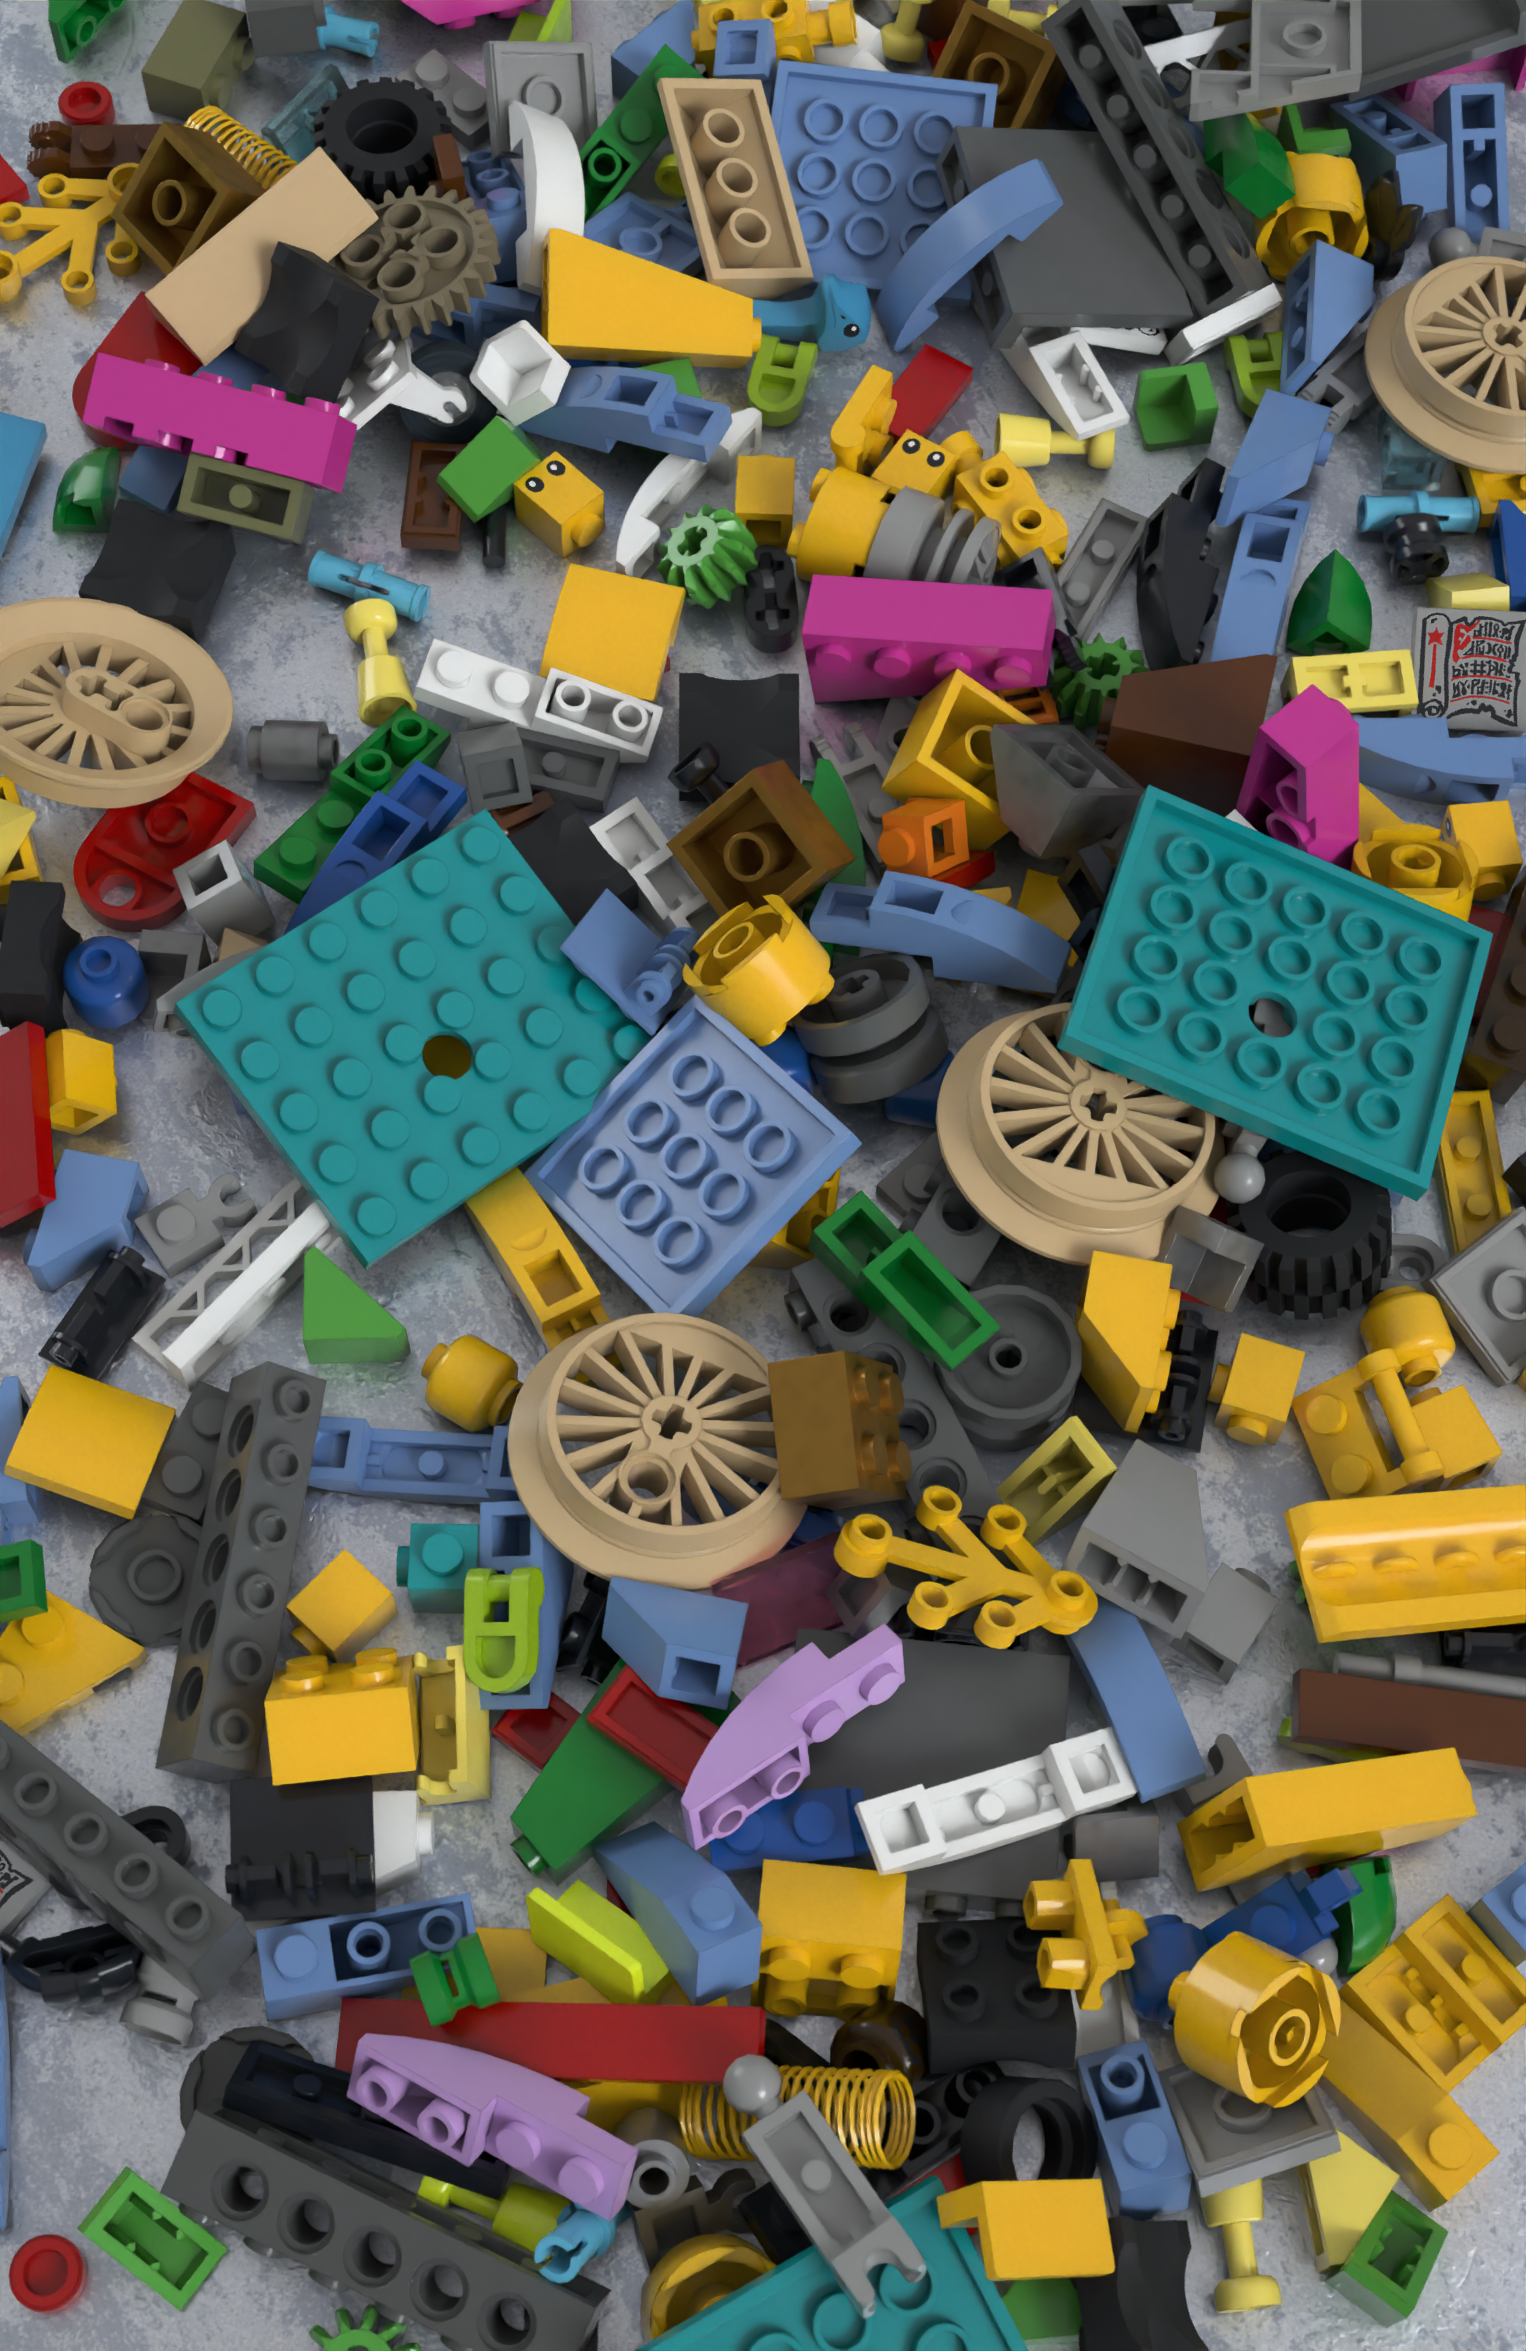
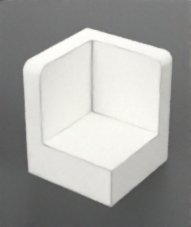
[470,320,571,426]

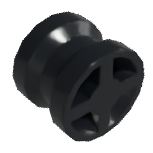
[1383,513,1450,585]

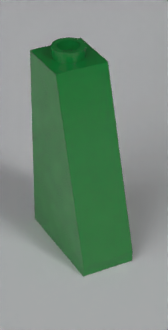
[509,1657,742,1886]

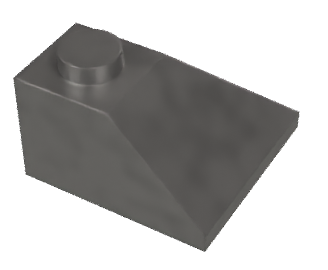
[990,724,1145,860]

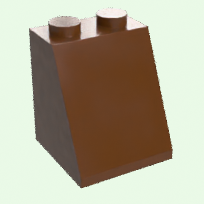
[1095,654,1278,817]

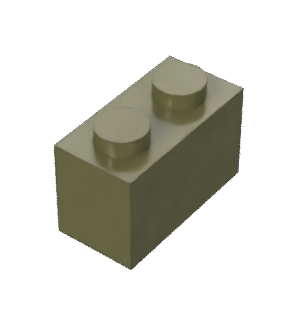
[141,0,254,127]
[177,452,315,546]

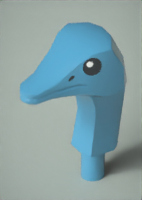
[753,274,872,352]

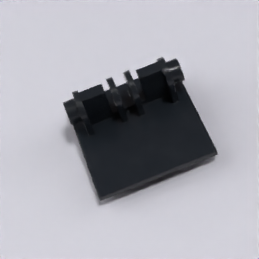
[1072,1310,1218,1453]
[225,1775,376,1922]

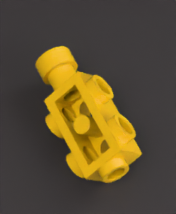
[691,0,858,79]
[939,431,1069,573]

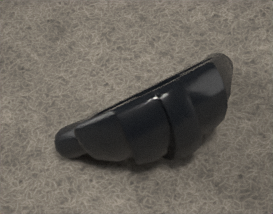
[0,1923,144,2008]

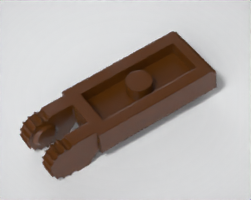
[27,121,182,180]

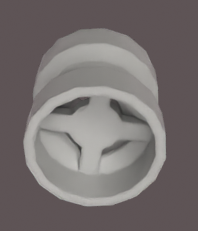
[119,1953,199,2046]

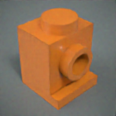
[878,796,970,878]

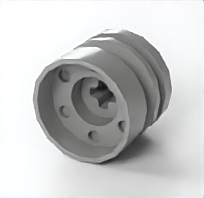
[863,486,1002,586]

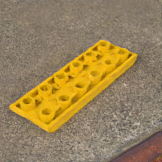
[1284,1484,1526,1643]

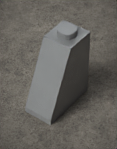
[1060,1439,1209,1640]

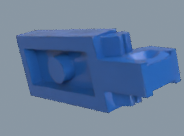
[709,1786,871,1877]
[1201,1866,1364,1958]

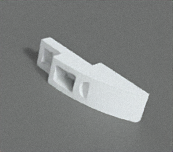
[413,638,664,763]

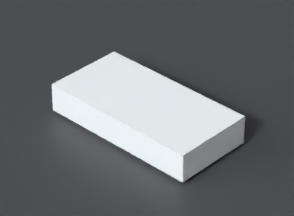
[1163,283,1282,366]

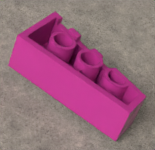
[82,352,358,494]
[801,574,1056,703]

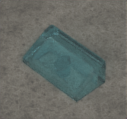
[261,63,349,175]

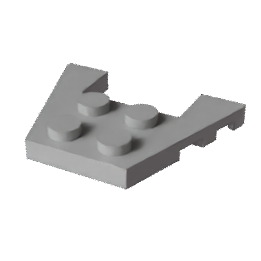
[1189,0,1362,122]

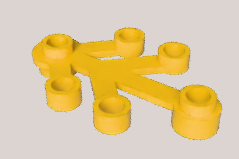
[0,163,141,306]
[833,1486,1098,1649]

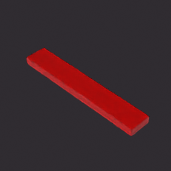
[335,1998,766,2086]

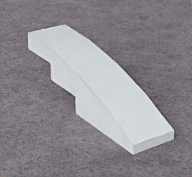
[974,298,1130,441]
[589,796,720,969]

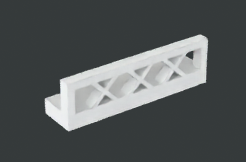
[131,1176,343,1393]

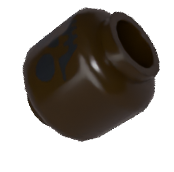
[830,1999,929,2102]

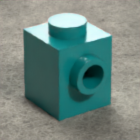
[396,1523,480,1614]

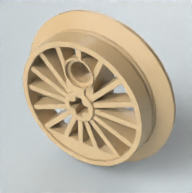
[1364,256,1526,474]
[0,597,233,808]
[936,1003,1226,1267]
[507,1313,808,1592]

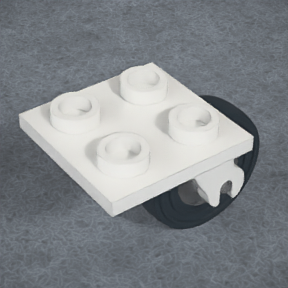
[335,334,497,444]

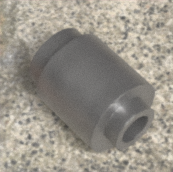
[247,720,339,782]
[613,2107,690,2209]

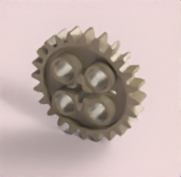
[328,185,501,340]

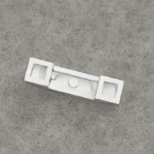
[509,100,585,297]
[616,407,762,579]
[854,1727,1138,1875]

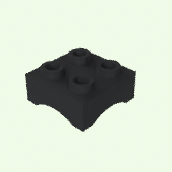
[234,241,380,404]
[78,498,236,644]
[679,673,800,801]
[509,797,638,927]
[0,880,83,1039]
[917,1918,1077,2074]
[1069,2216,1209,2351]

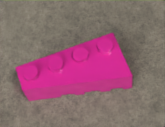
[1235,684,1359,871]

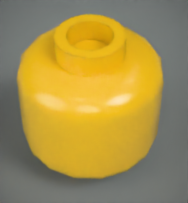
[1359,1286,1456,1387]
[421,1334,523,1433]

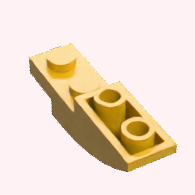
[462,1167,625,1388]

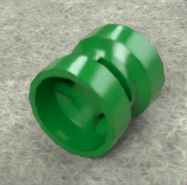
[408,1932,501,2028]

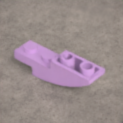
[681,1623,905,1851]
[347,2033,639,2222]

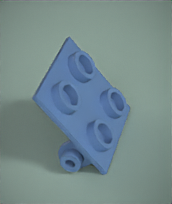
[559,888,700,1036]

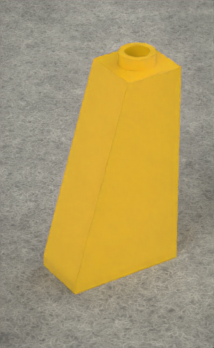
[541,228,762,369]
[1177,1747,1478,1892]

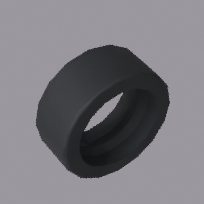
[960,2076,1097,2186]

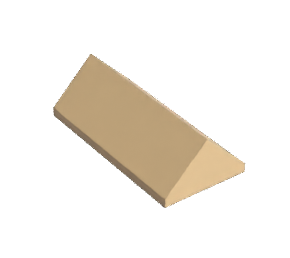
[657,78,814,301]
[145,146,379,366]

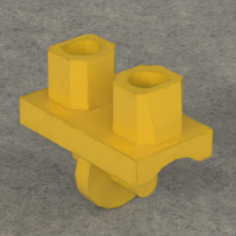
[1022,1859,1148,2010]

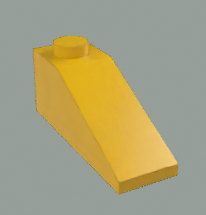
[1317,1998,1500,2212]

